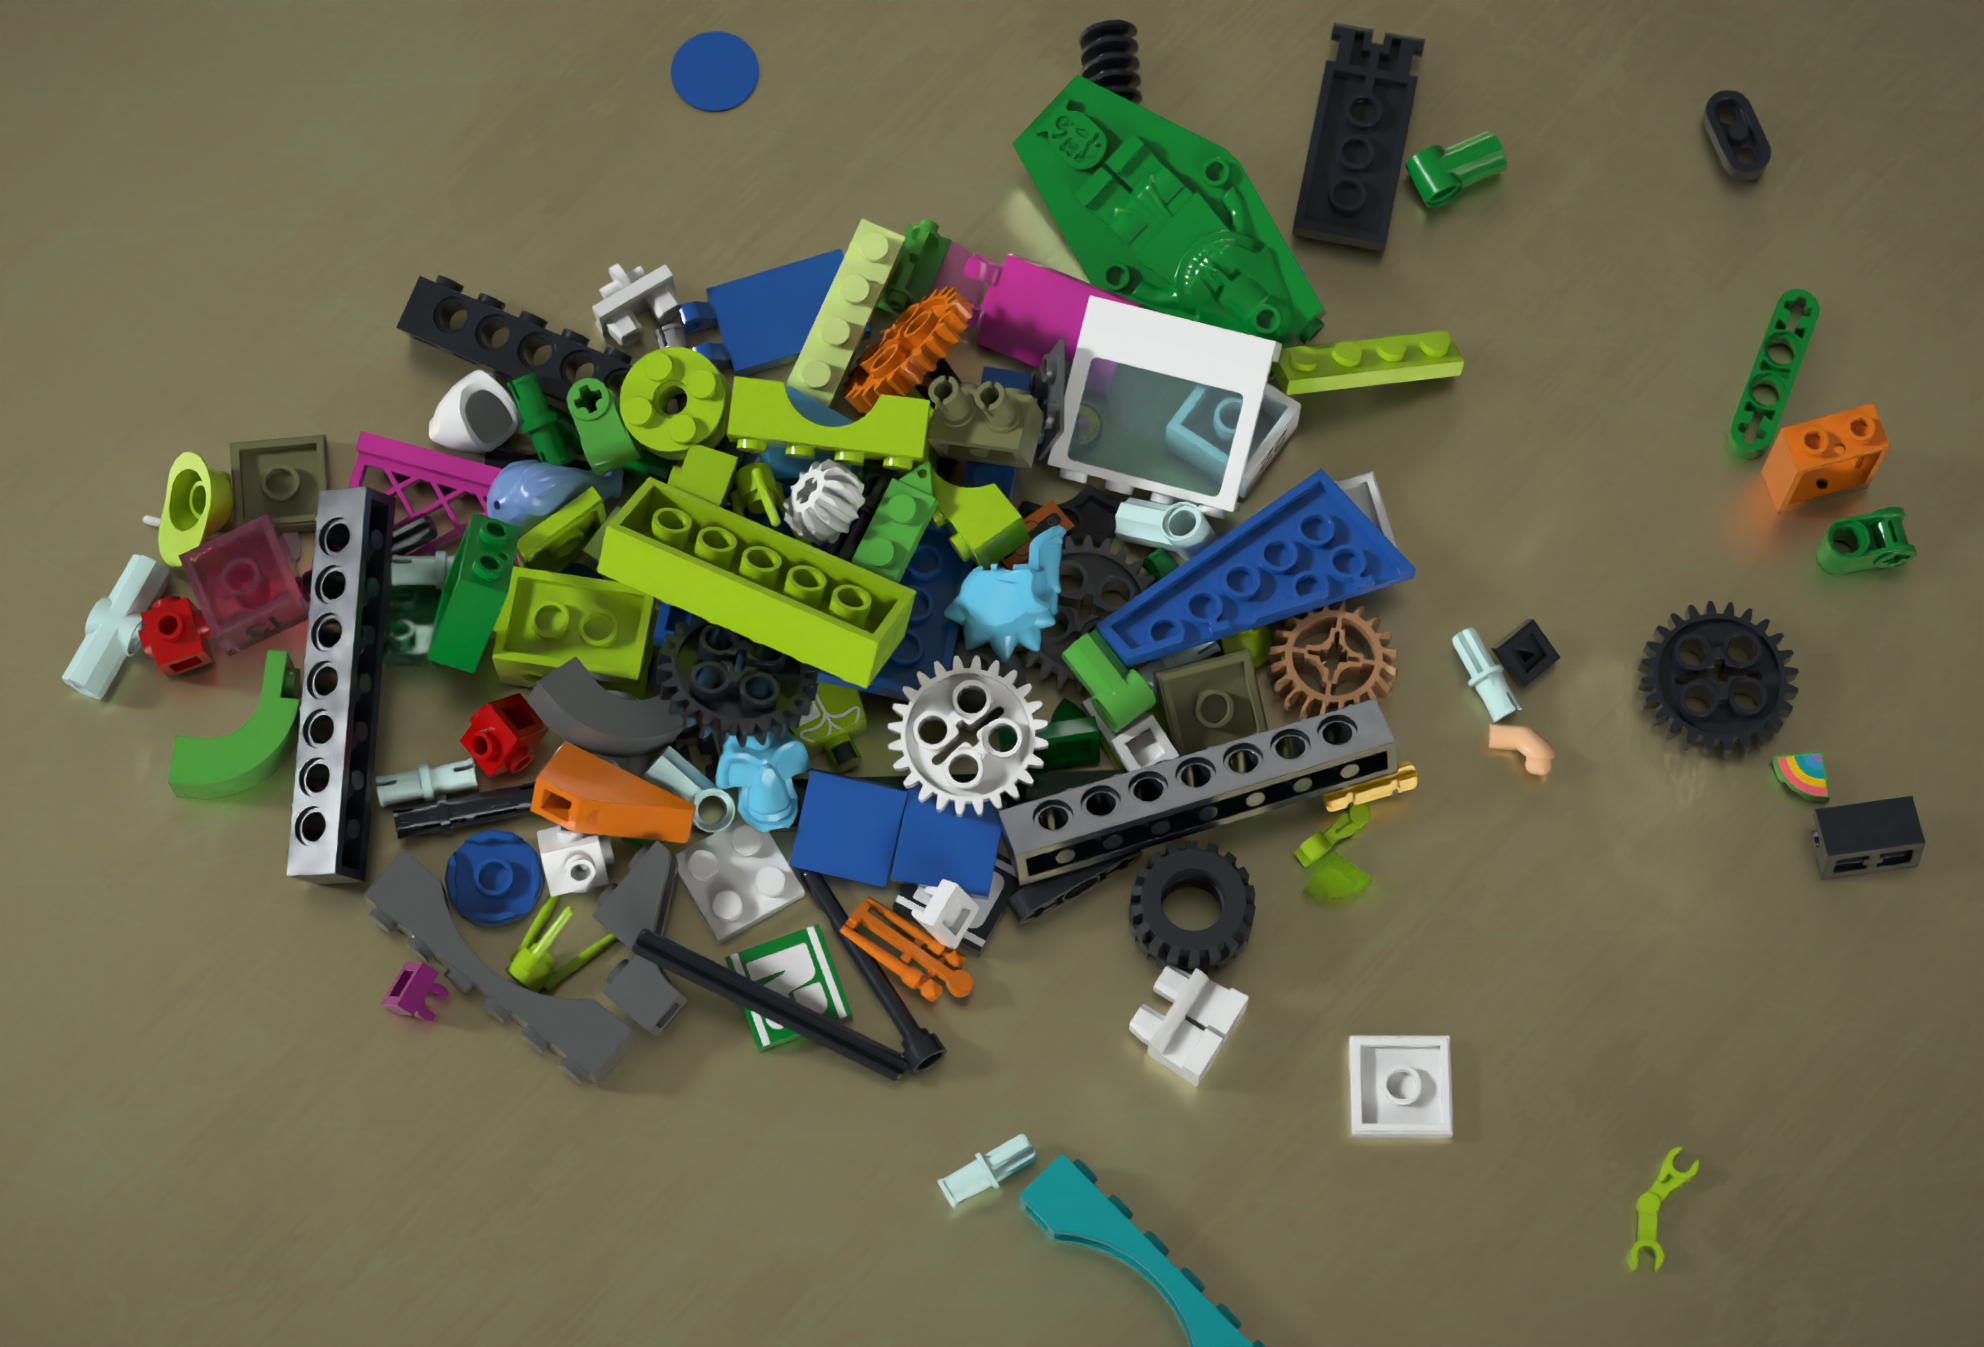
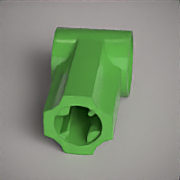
[1061,629,1157,733]

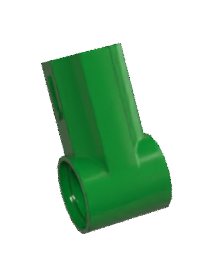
[1405,131,1507,208]

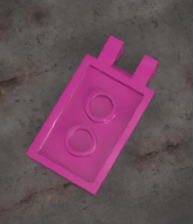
[962,252,1142,395]

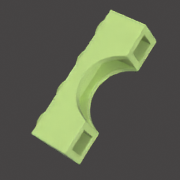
[785,218,906,410]

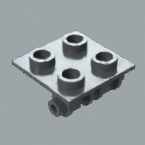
[1030,338,1080,460]

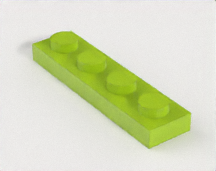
[1271,330,1464,395]

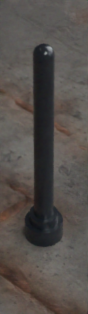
[801,869,947,1073]

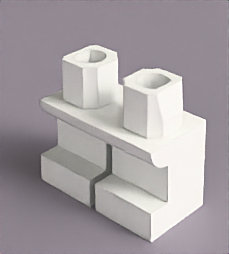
[1129,965,1249,1087]

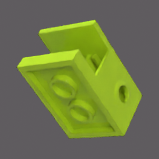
[489,566,660,700]

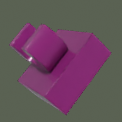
[381,962,449,1021]

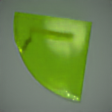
[1303,850,1373,901]

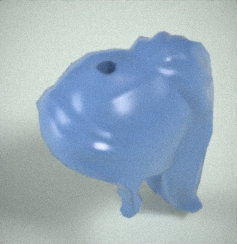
[486,460,624,539]

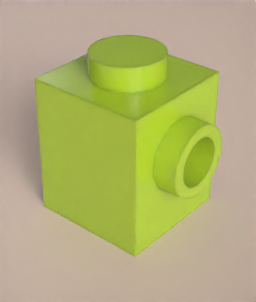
[667,442,738,508]

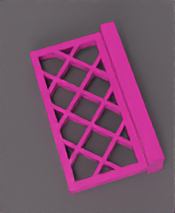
[348,431,520,567]

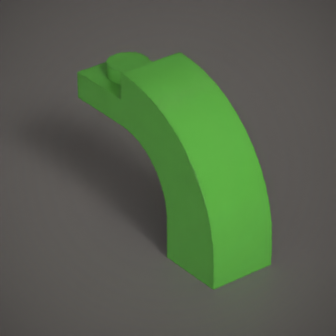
[168,650,301,799]

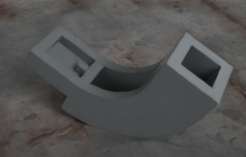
[526,656,684,757]

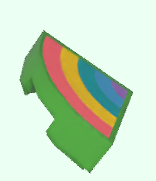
[1771,751,1830,803]

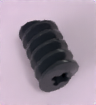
[1079,19,1142,105]

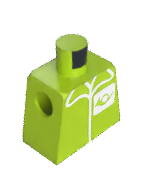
[779,681,867,773]

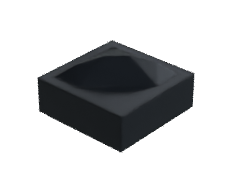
[1491,619,1561,687]

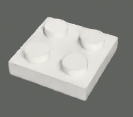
[675,818,806,945]

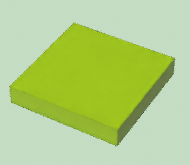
[516,486,607,573]

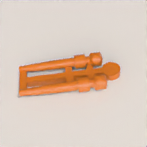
[840,896,973,1002]

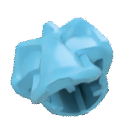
[944,525,1066,663]
[716,699,812,833]

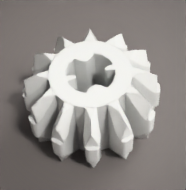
[783,459,866,546]

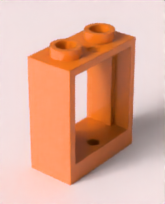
[1761,403,1890,514]

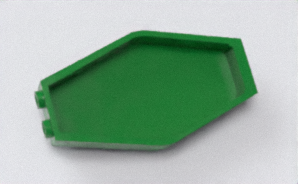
[1012,75,1327,379]

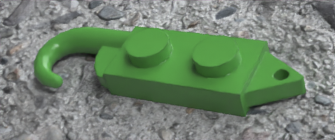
[850,461,939,584]

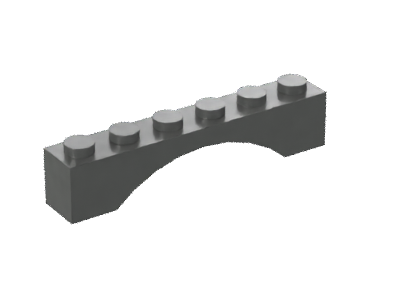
[364,850,636,1087]

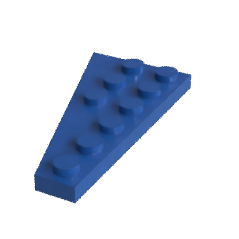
[1096,469,1416,668]

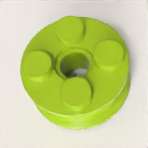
[620,347,732,461]

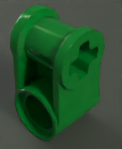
[1816,506,1917,575]

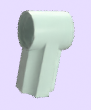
[1115,497,1217,561]
[640,745,735,833]

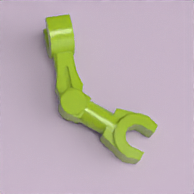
[1294,802,1371,869]

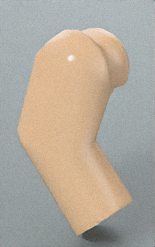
[1488,724,1555,775]

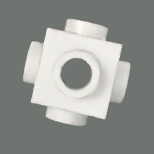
[537,825,615,897]

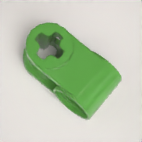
[567,378,643,477]

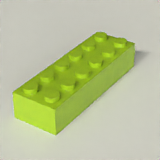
[597,477,917,689]

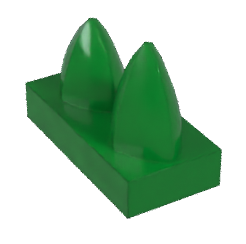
[998,698,1101,772]

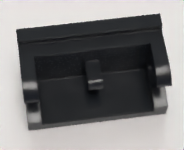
[1811,796,1926,880]

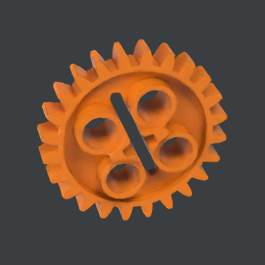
[842,286,973,414]

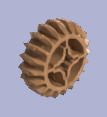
[1266,600,1398,720]

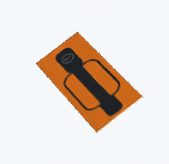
[1001,500,1074,571]

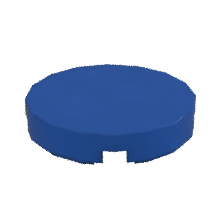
[444,829,545,929]

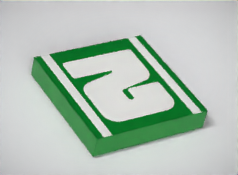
[725,924,853,1052]

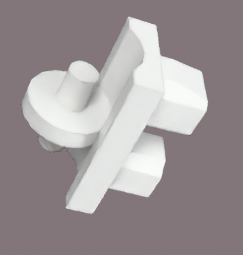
[592,264,680,348]

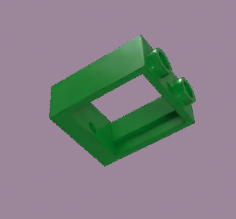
[426,512,520,674]

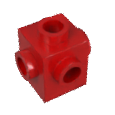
[138,596,215,678]
[460,693,549,777]

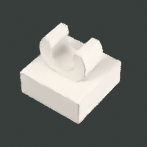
[911,879,980,950]

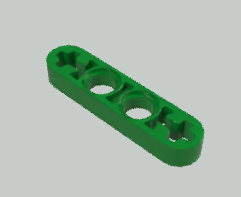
[1727,289,1820,460]

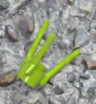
[729,462,813,547]
[505,894,618,993]

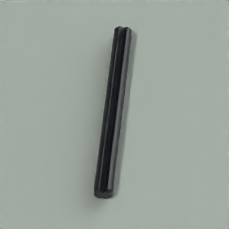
[632,929,908,1081]

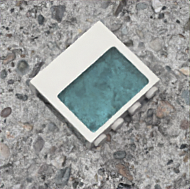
[1047,295,1282,519]

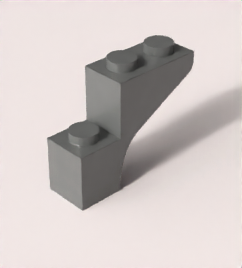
[592,840,689,1037]

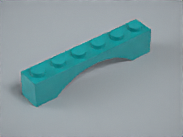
[1018,1153,1266,1347]

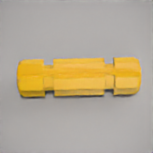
[1322,761,1418,812]

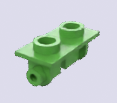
[877,219,952,315]

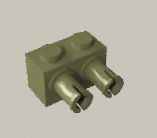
[927,375,1045,469]

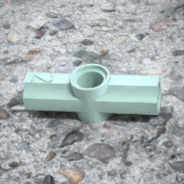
[62,554,173,700]

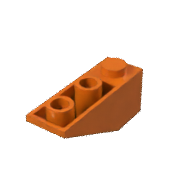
[530,741,696,843]

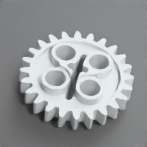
[888,655,1048,817]

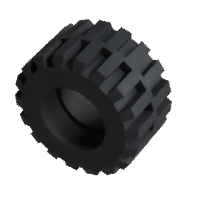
[1129,841,1256,975]

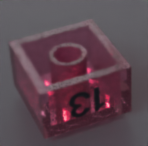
[178,514,310,657]

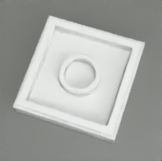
[1348,1036,1453,1138]

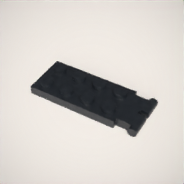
[1292,22,1425,252]

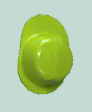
[158,452,233,568]

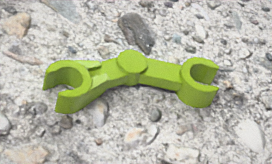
[1628,1146,1699,1273]

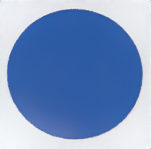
[671,31,759,111]

